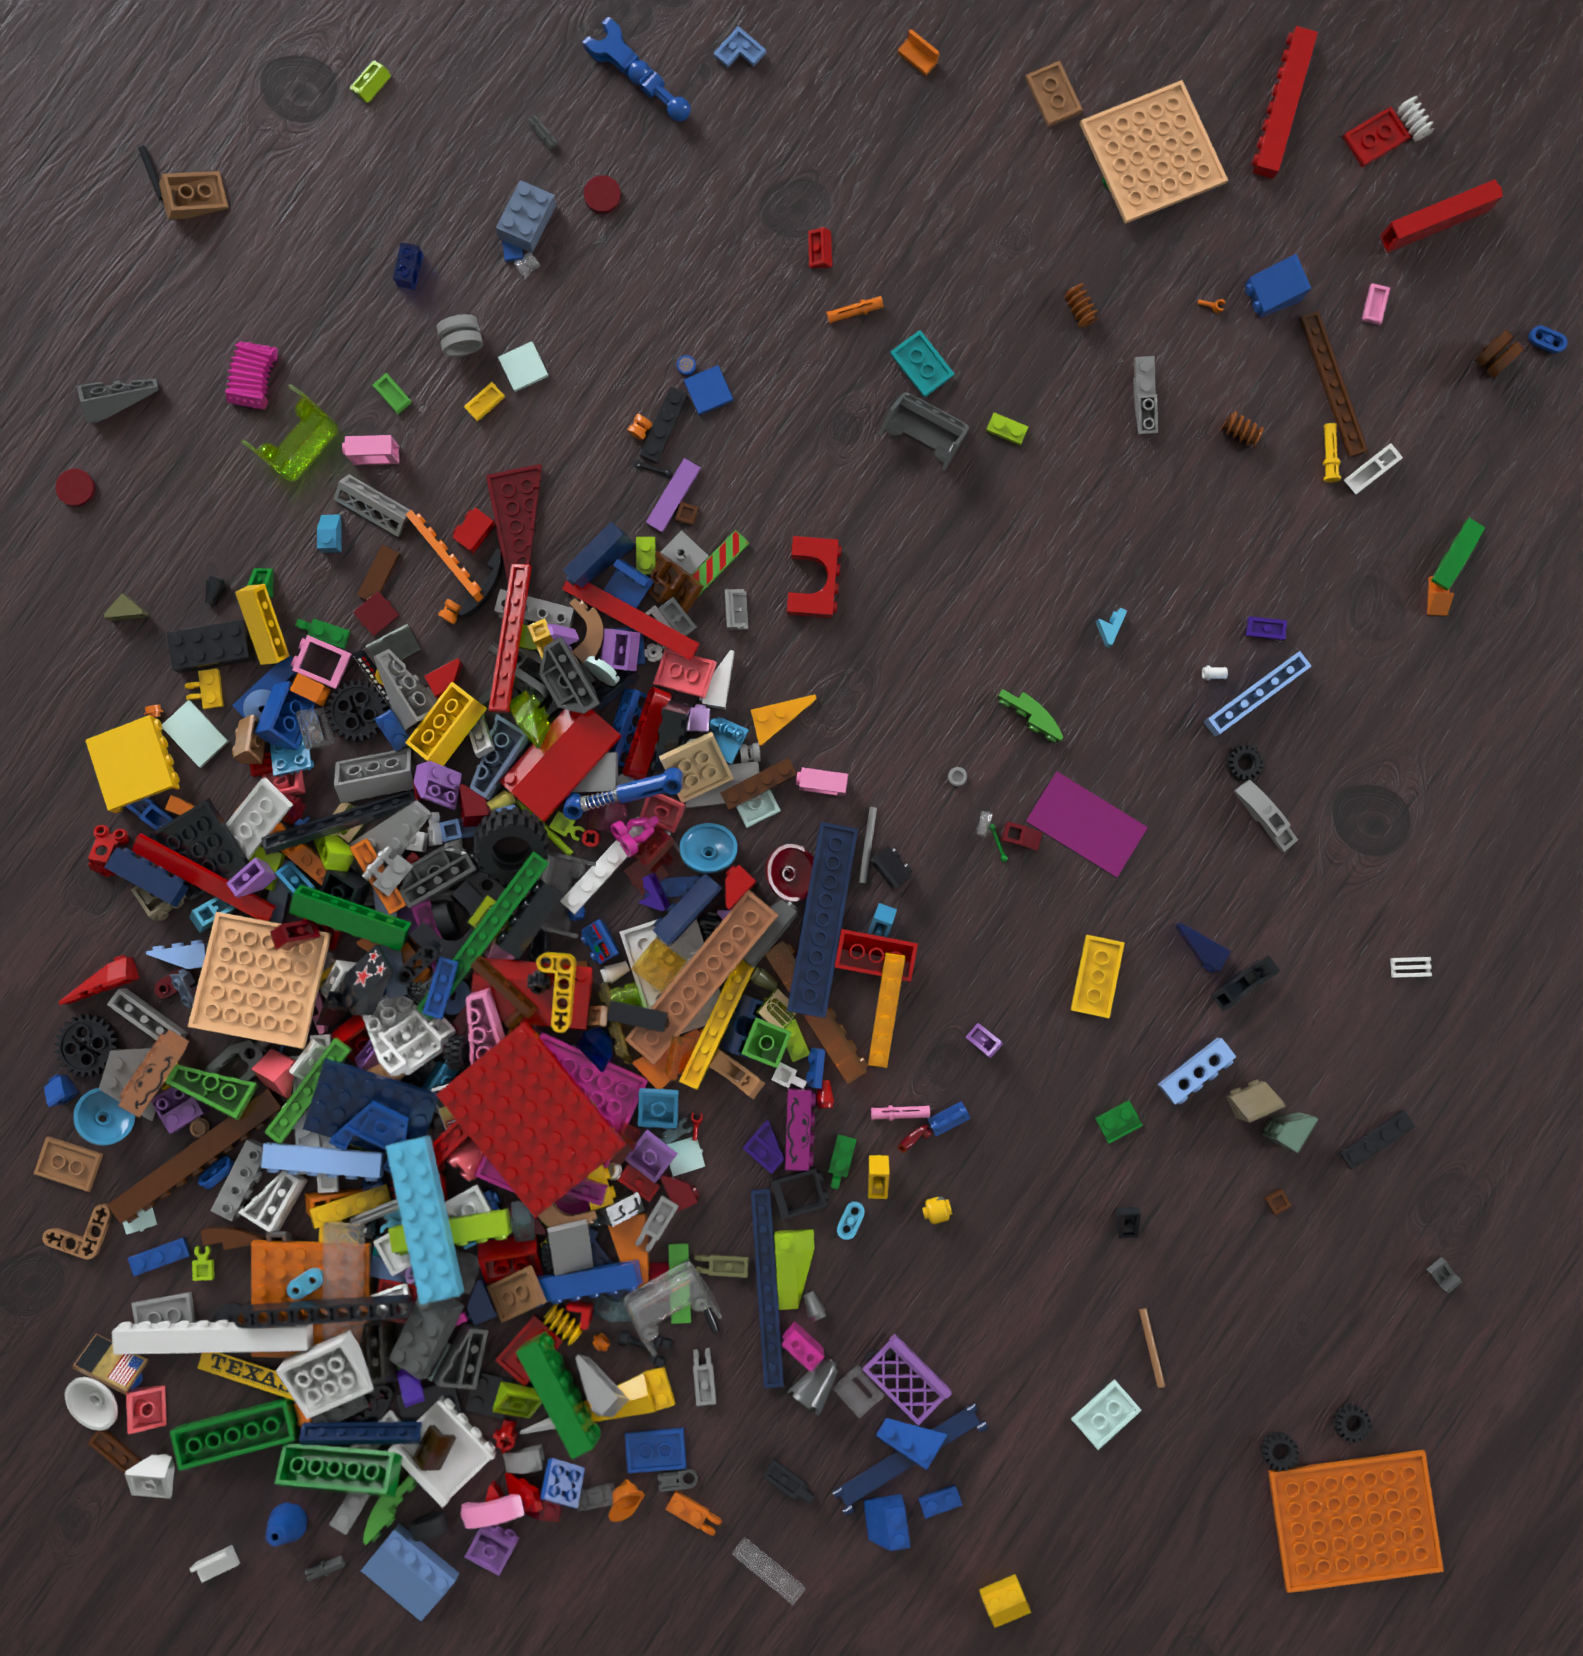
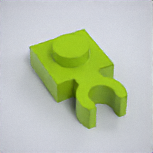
[549,811,586,841]
[192,1245,215,1281]

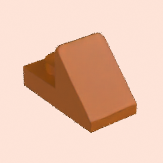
[1427,576,1454,616]
[290,673,331,706]

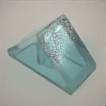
[511,1201,536,1242]
[594,1296,636,1322]

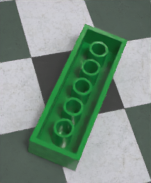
[516,1331,601,1459]
[170,1398,301,1471]
[275,1443,403,1497]

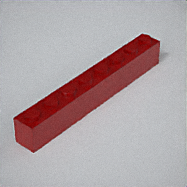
[1251,26,1318,179]

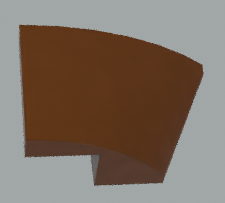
[648,551,704,614]

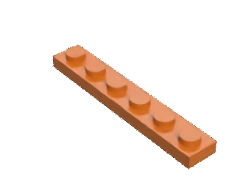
[406,510,484,602]

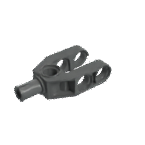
[488,642,549,702]
[204,1039,270,1082]

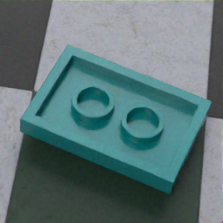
[890,330,954,398]

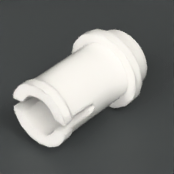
[1202,666,1228,681]

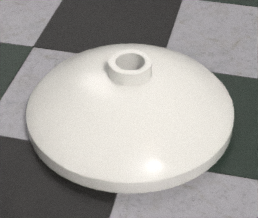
[65,1377,118,1430]

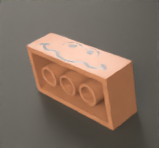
[118,1029,189,1117]

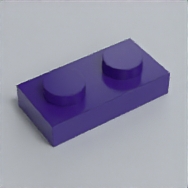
[1246,616,1287,640]

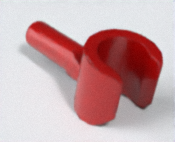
[691,1112,703,1141]

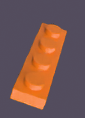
[349,838,407,915]

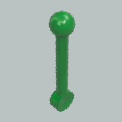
[990,824,1008,862]

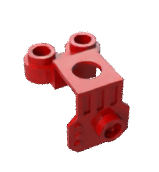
[88,825,130,877]

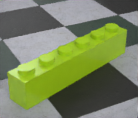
[388,1208,512,1255]

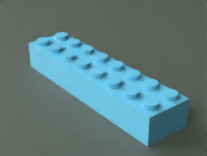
[386,1135,464,1305]

